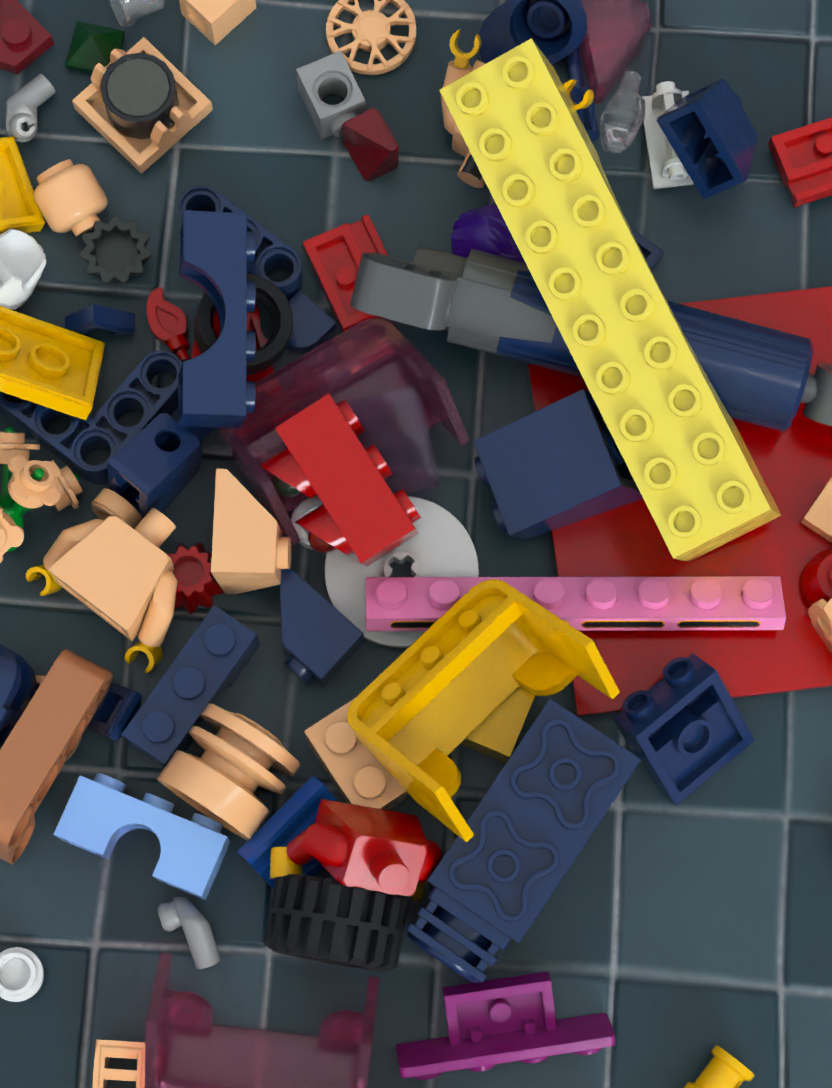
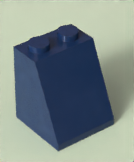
[473,389,643,540]

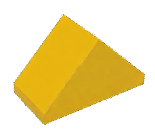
[460,686,535,763]

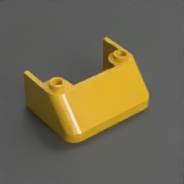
[347,579,620,843]

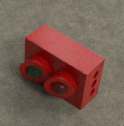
[259,393,421,566]

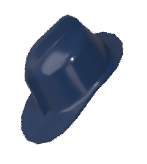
[479,0,587,65]

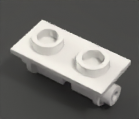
[640,81,694,189]

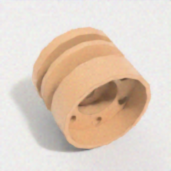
[157,703,301,840]

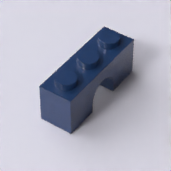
[121,605,260,768]

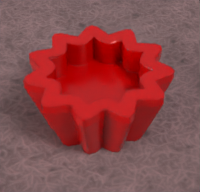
[166,542,224,614]

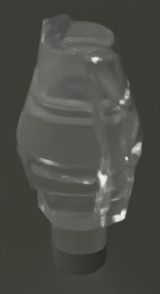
[599,71,645,153]

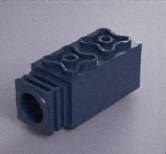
[405,699,641,983]

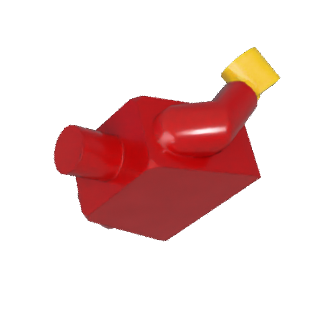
[270,799,442,902]

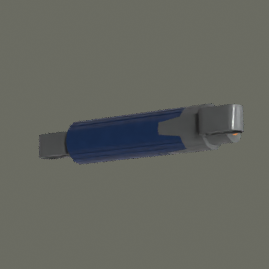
[350,245,832,432]

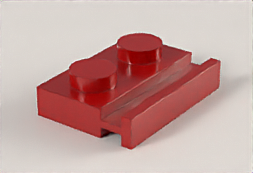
[768,117,832,208]
[302,214,388,335]

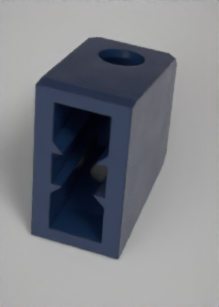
[656,79,758,200]
[108,412,214,518]

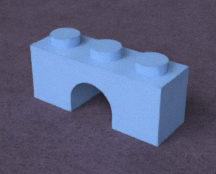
[53,772,231,900]

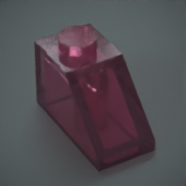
[580,0,651,104]

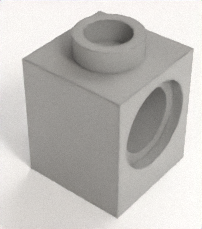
[296,51,366,140]

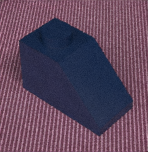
[280,568,364,688]

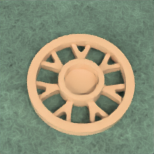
[326,0,417,75]

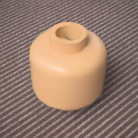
[33,159,108,238]

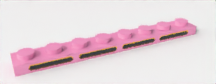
[366,576,786,631]

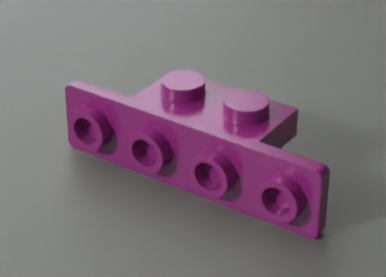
[396,971,616,1080]

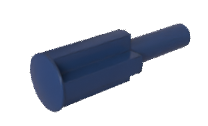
[566,47,600,142]

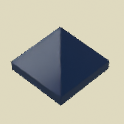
[87,682,142,741]

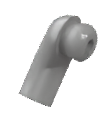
[5,73,56,143]
[157,896,221,969]

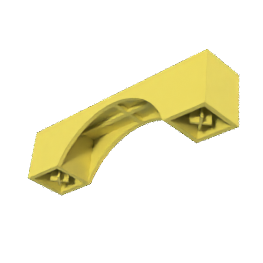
[439,38,782,562]

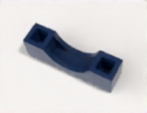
[178,210,256,428]

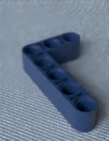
[0,350,182,485]

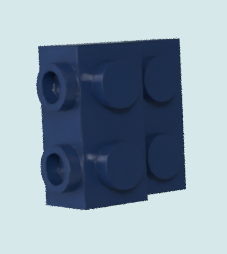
[613,653,755,806]

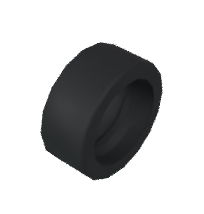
[194,274,293,376]

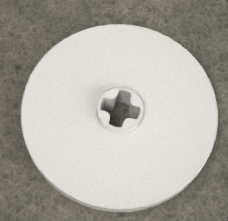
[325,496,479,648]

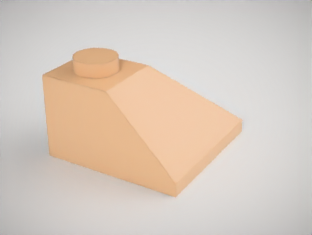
[211,469,291,594]

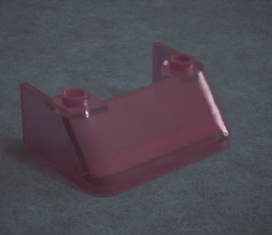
[217,318,470,545]
[145,952,380,1088]

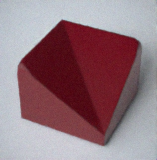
[342,107,399,181]

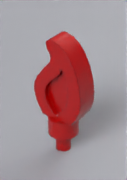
[146,287,190,363]

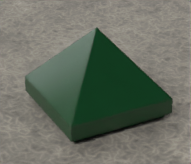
[65,21,125,73]

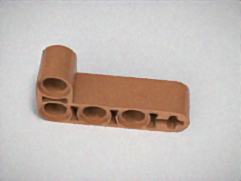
[0,649,113,865]

